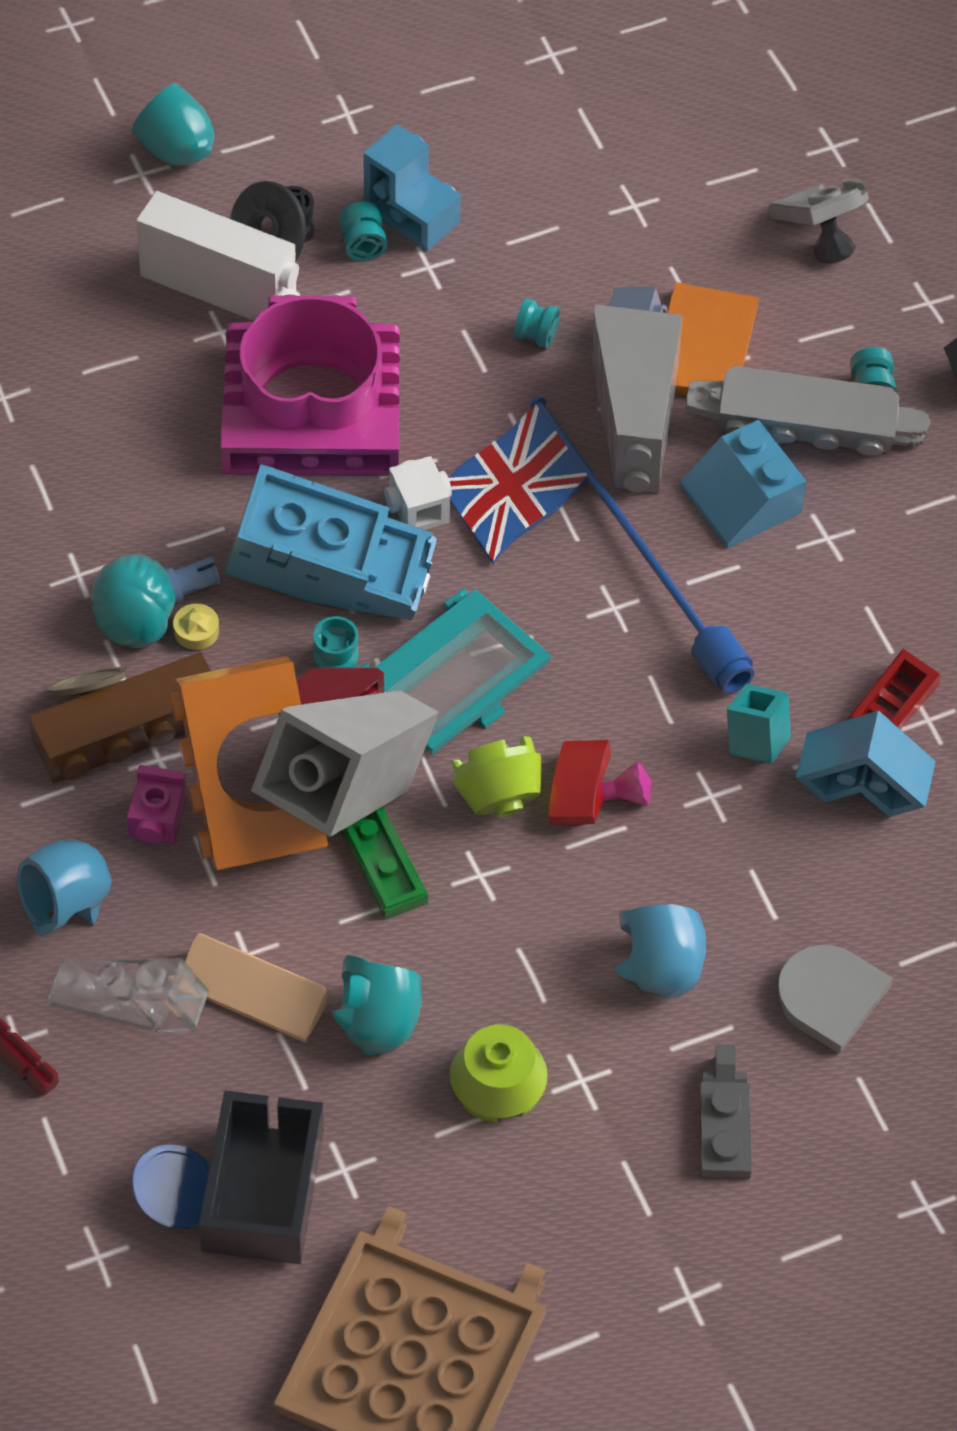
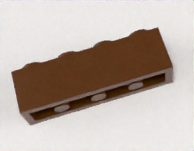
[29,652,211,784]

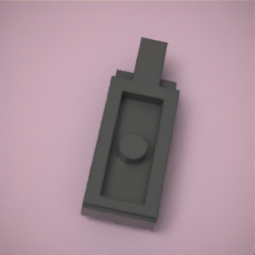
[699,1045,752,1179]

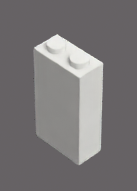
[136,191,300,321]

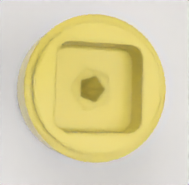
[173,604,219,650]

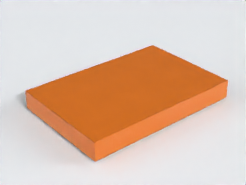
[668,282,759,396]

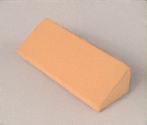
[176,933,327,1043]

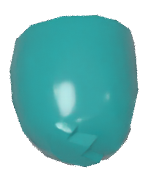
[131,83,215,166]
[332,955,423,1055]

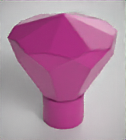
[602,761,652,806]

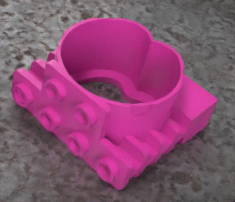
[221,294,400,476]

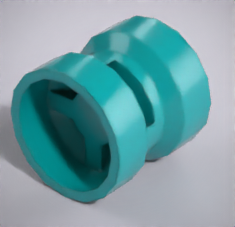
[339,201,387,262]
[850,347,897,393]
[313,616,359,668]

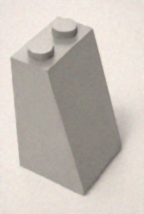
[592,304,682,493]
[251,690,439,837]

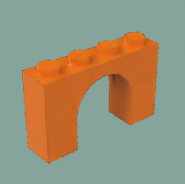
[170,656,328,870]

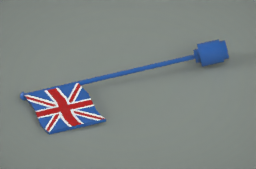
[449,396,755,694]

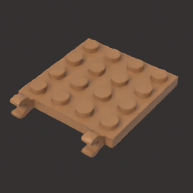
[274,1206,546,1431]

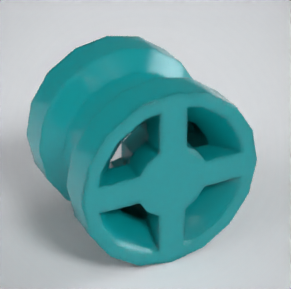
[513,298,561,349]

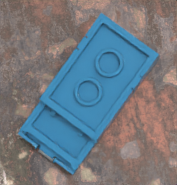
[224,464,437,621]

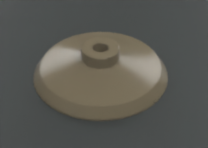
[46,667,127,696]

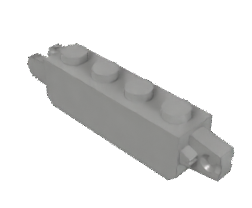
[686,366,932,456]

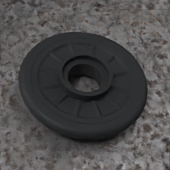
[230,181,306,260]

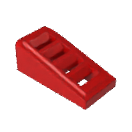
[848,649,940,729]

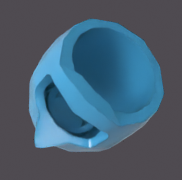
[16,840,112,936]
[614,904,706,999]

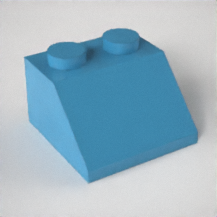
[680,420,807,548]

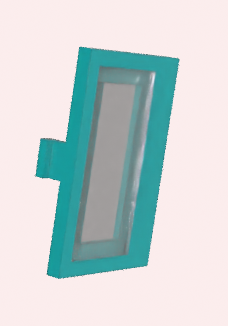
[360,588,551,755]

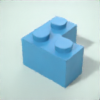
[363,124,461,251]
[796,711,936,817]

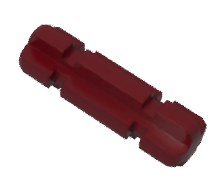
[0,1018,59,1095]

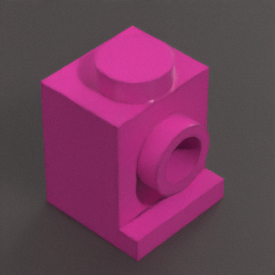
[127,765,187,844]

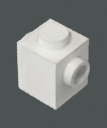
[384,456,452,530]

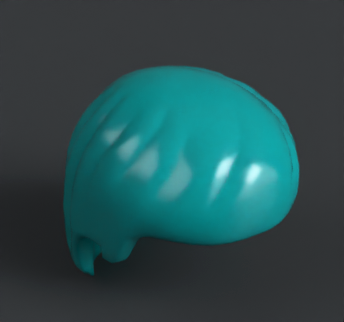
[90,554,176,648]

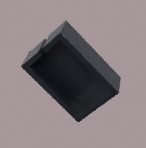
[199,1090,324,1265]

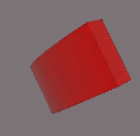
[548,740,611,827]

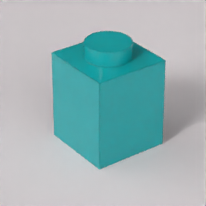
[727,684,791,764]

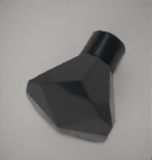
[814,217,855,263]

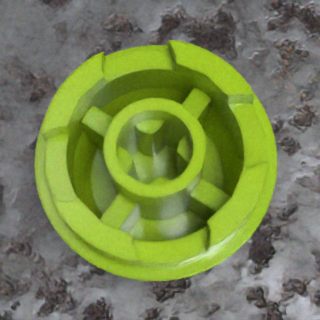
[451,736,542,817]
[450,1024,548,1123]

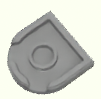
[768,179,869,225]
[778,945,893,1054]

